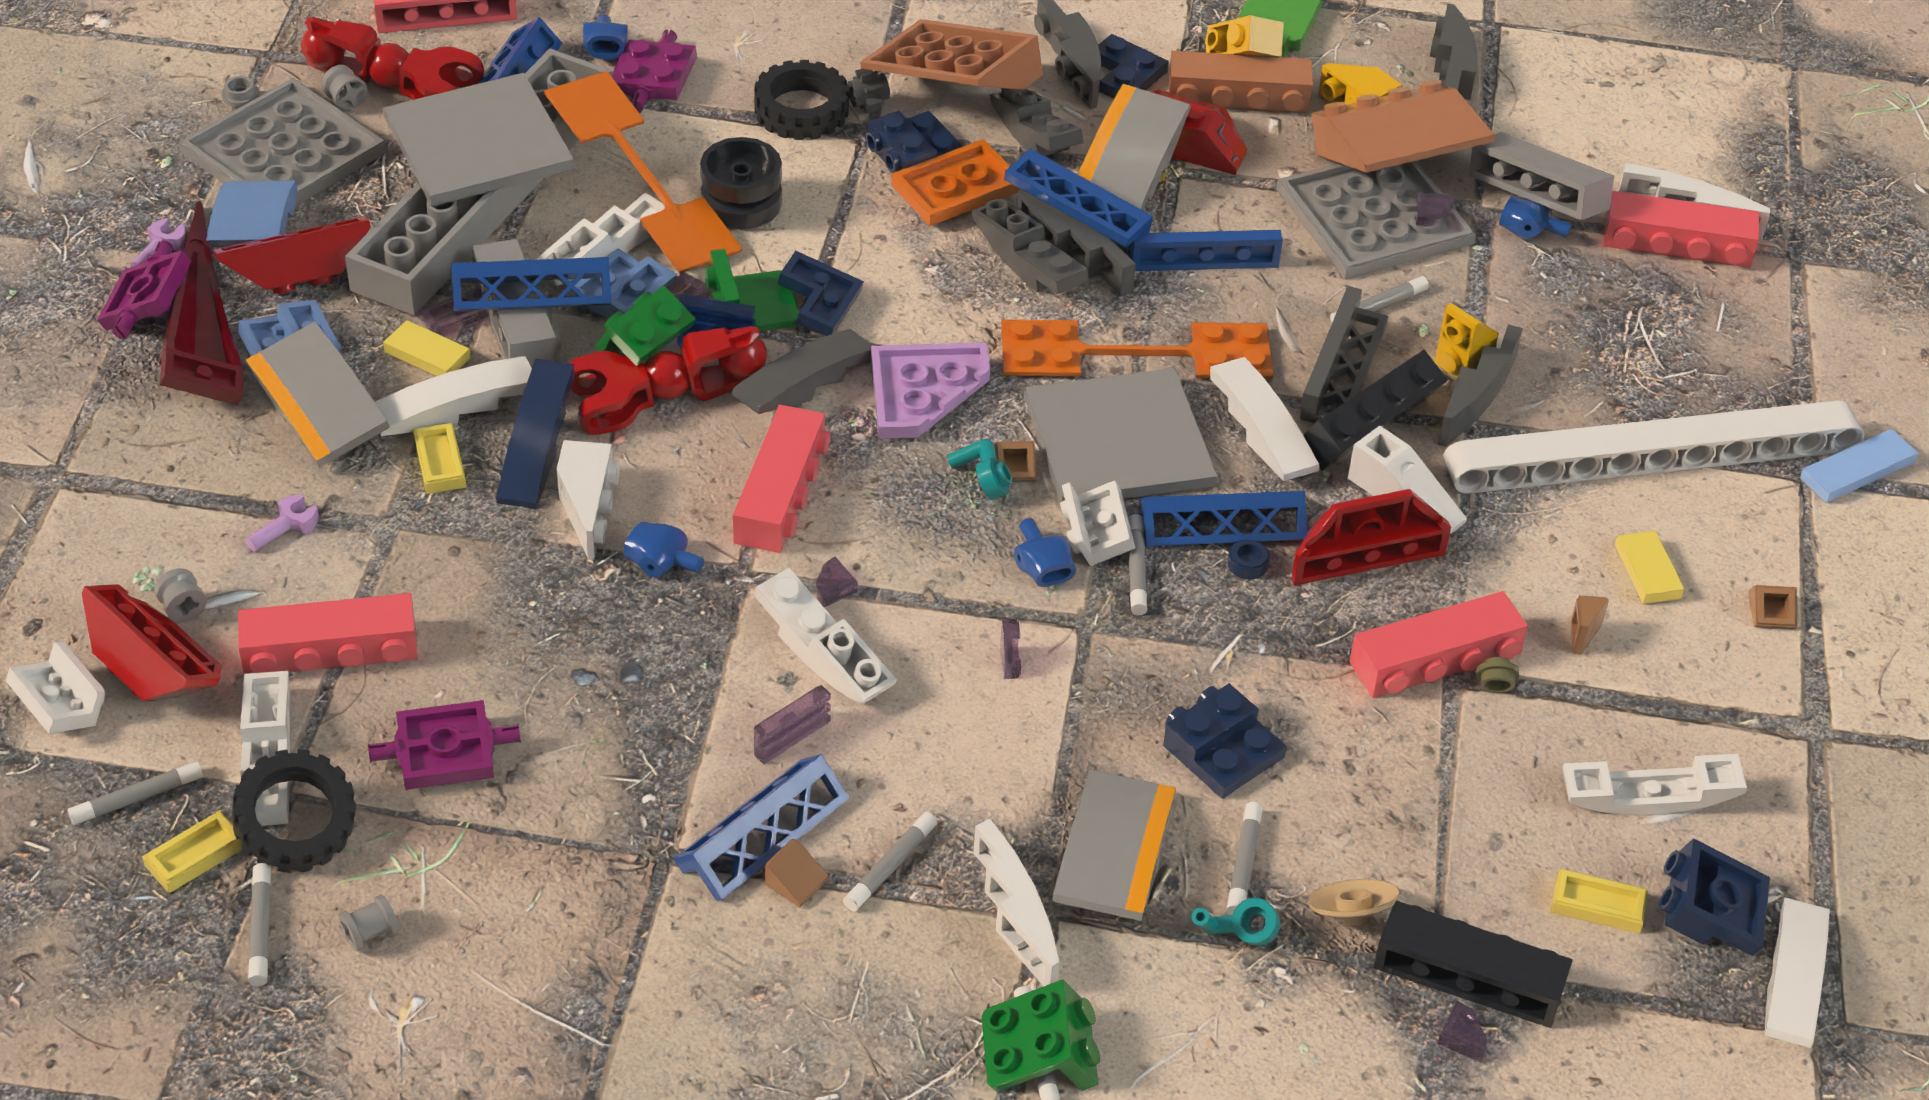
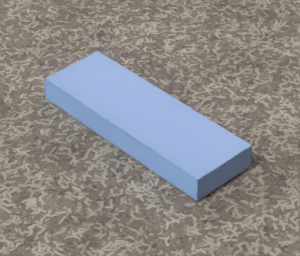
[1800,429,1918,503]

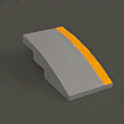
[1078,84,1191,210]
[246,321,390,468]
[1052,770,1176,921]

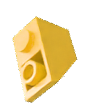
[1205,15,1284,57]
[1318,63,1402,105]
[1434,303,1499,378]

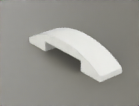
[1563,754,1747,815]

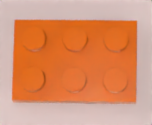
[891,139,1022,226]

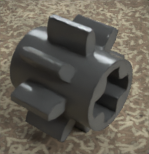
[847,69,890,114]

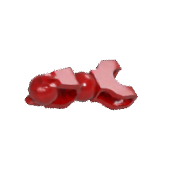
[301,17,485,100]
[569,326,767,435]

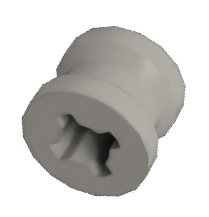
[321,65,367,110]
[154,568,207,622]

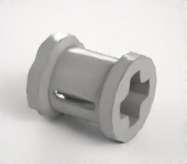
[338,894,399,951]

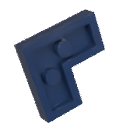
[1098,34,1169,99]
[778,250,864,336]

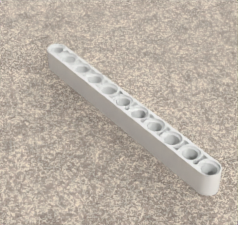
[1443,400,1864,494]

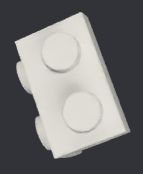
[1060,480,1135,566]
[6,641,105,734]

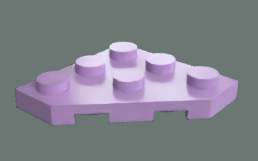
[871,342,990,439]

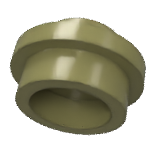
[1476,657,1519,693]

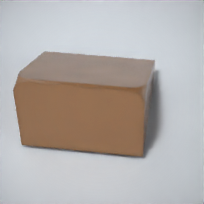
[994,441,1037,482]
[1749,585,1797,629]
[1570,595,1609,655]
[765,838,829,907]

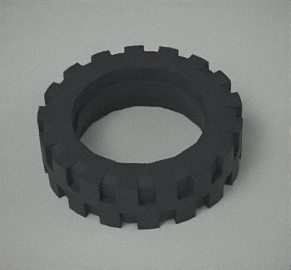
[754,60,849,140]
[232,749,356,873]

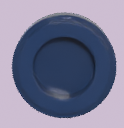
[1227,540,1270,579]

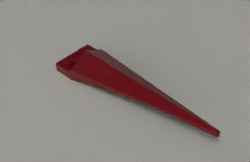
[159,201,244,405]

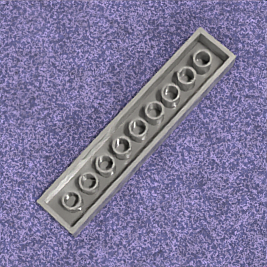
[345,48,612,316]

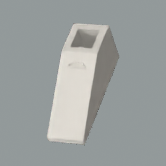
[1348,426,1467,534]
[557,440,620,560]

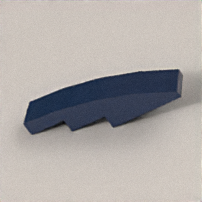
[496,359,575,509]

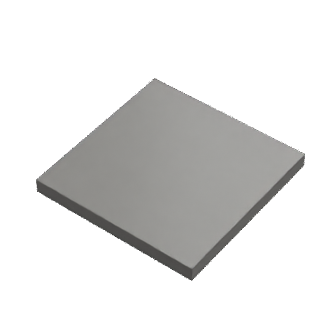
[383,73,575,206]
[178,78,388,207]
[1276,161,1476,279]
[1024,368,1217,502]

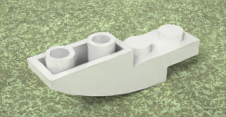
[754,568,897,705]

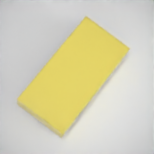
[383,320,471,376]
[413,422,466,494]
[1615,530,1684,604]
[142,810,242,894]
[1550,868,1649,933]

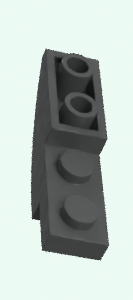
[1034,0,1101,109]
[1429,4,1477,100]
[990,88,1083,156]
[972,198,1089,294]

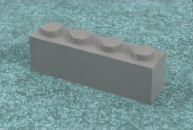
[1469,132,1614,220]
[472,239,562,368]

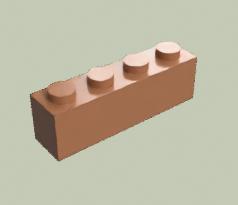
[1168,51,1313,113]

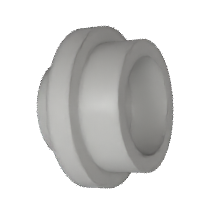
[222,76,259,108]

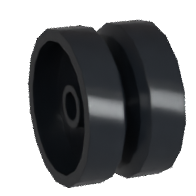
[700,137,782,229]

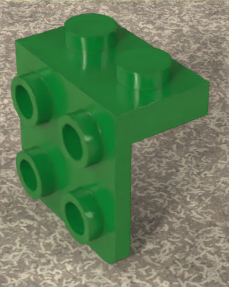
[704,249,799,331]
[596,286,696,366]
[982,979,1100,1092]

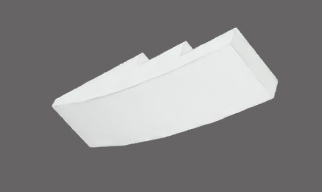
[1618,163,1770,241]
[536,193,665,286]
[375,356,532,436]
[1210,357,1319,481]
[240,671,290,826]
[973,819,1060,986]
[1764,897,1830,1048]

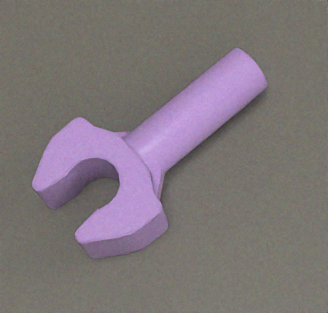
[130,218,187,267]
[245,494,319,552]

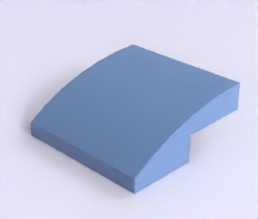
[206,180,298,247]
[568,248,677,318]
[238,299,341,357]

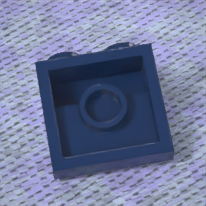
[865,110,963,173]
[1163,683,1287,799]
[1659,838,1770,956]

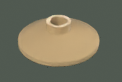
[1308,879,1400,926]

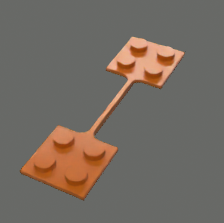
[544,71,743,274]
[1001,319,1274,379]

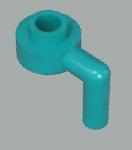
[947,439,1012,500]
[1191,898,1280,946]

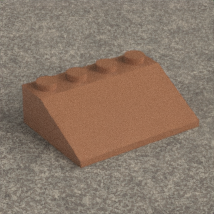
[860,19,1043,91]
[1312,80,1495,173]

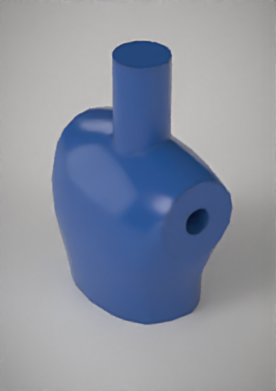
[583,15,628,60]
[1499,195,1572,239]
[1014,518,1076,587]
[624,522,704,578]

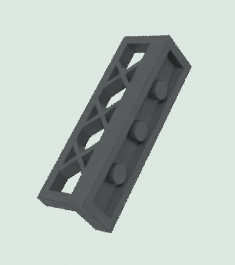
[1300,286,1389,423]

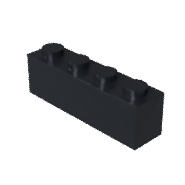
[1303,349,1448,471]
[1373,900,1573,1028]

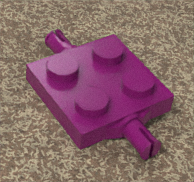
[612,29,697,113]
[97,240,191,339]
[368,700,521,790]

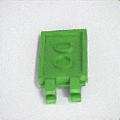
[1238,0,1325,57]

